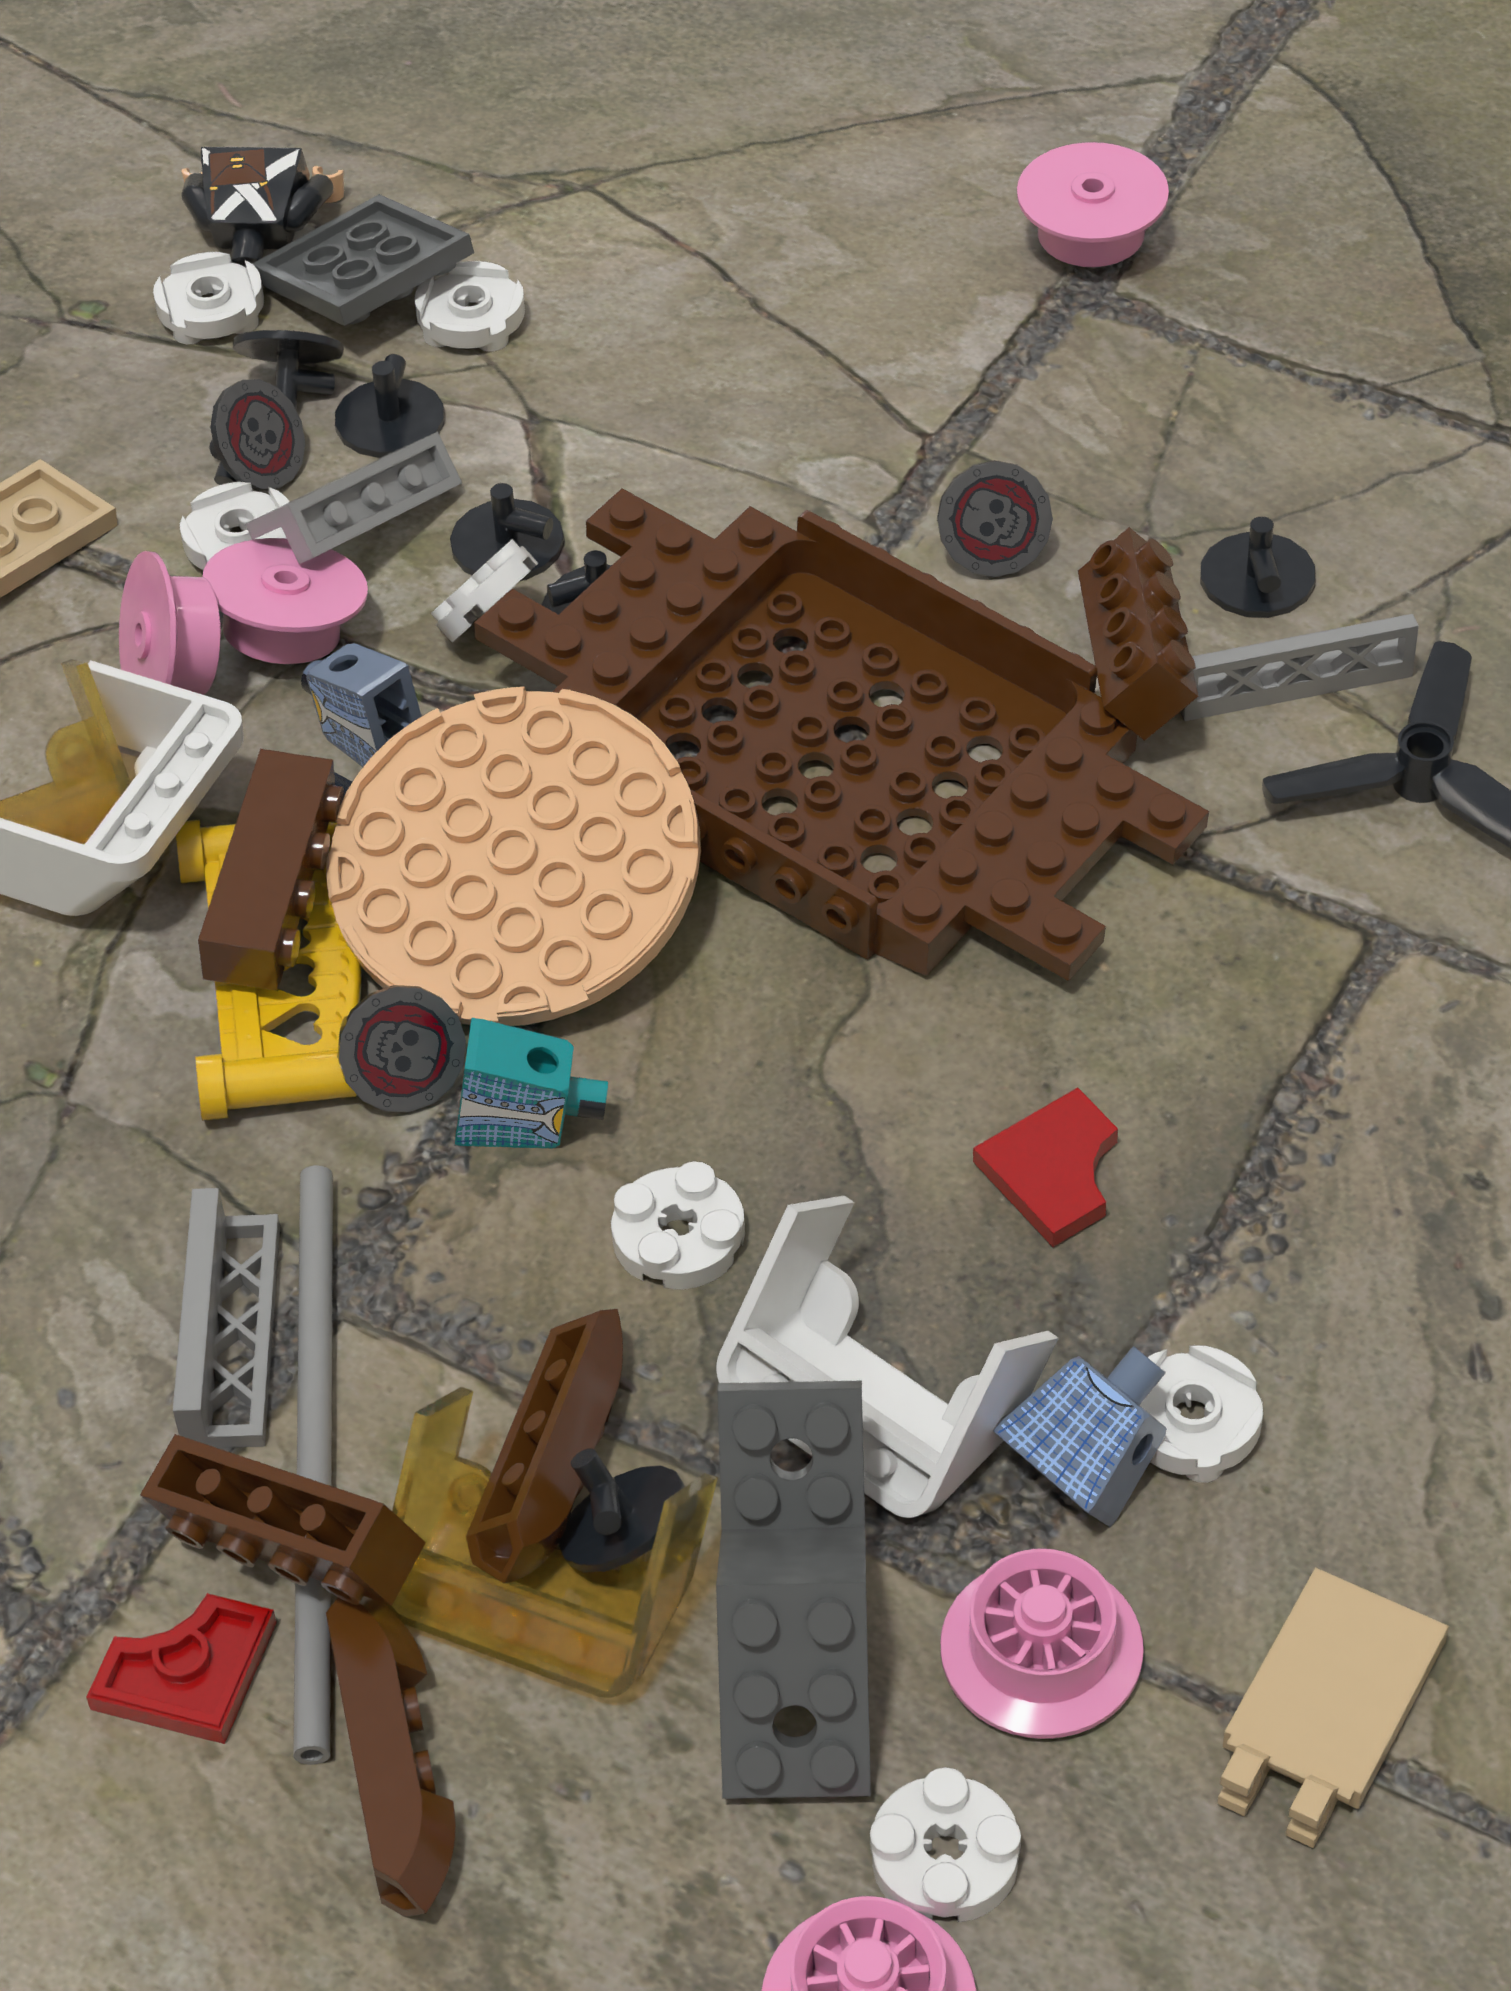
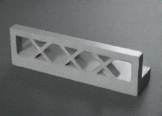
[245,432,462,564]
[1180,614,1419,721]
[173,1188,280,1448]

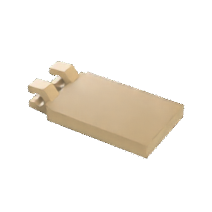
[0,459,118,598]
[1218,1567,1449,1848]

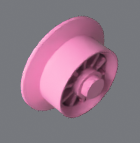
[1017,142,1169,267]
[202,538,368,664]
[119,551,220,695]
[940,1549,1143,1739]
[762,1896,976,1991]

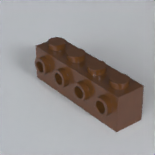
[1078,527,1199,741]
[198,749,344,991]
[140,1434,426,1606]

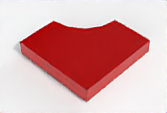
[973,1087,1118,1247]
[86,1593,277,1744]

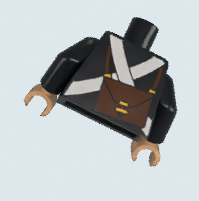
[181,147,344,268]

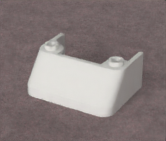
[0,660,244,916]
[716,1196,1059,1518]

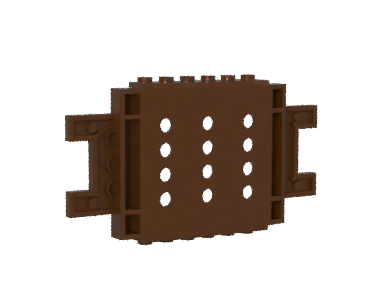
[474,488,1209,981]

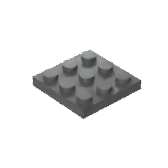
[253,194,475,326]

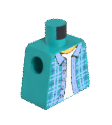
[455,1018,608,1149]

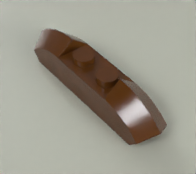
[466,1309,623,1584]
[326,1596,456,1917]

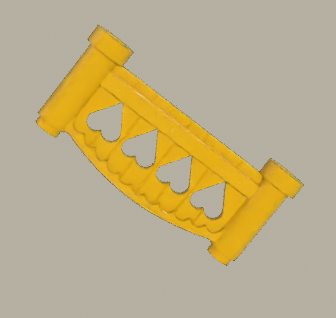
[176,820,362,1121]

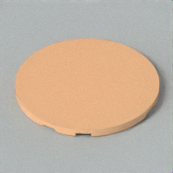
[326,686,701,1026]

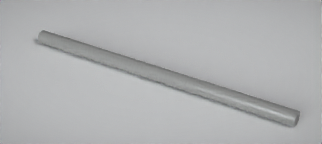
[293,1165,333,1765]

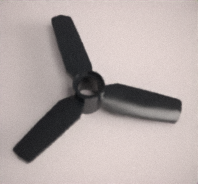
[1262,641,1511,848]

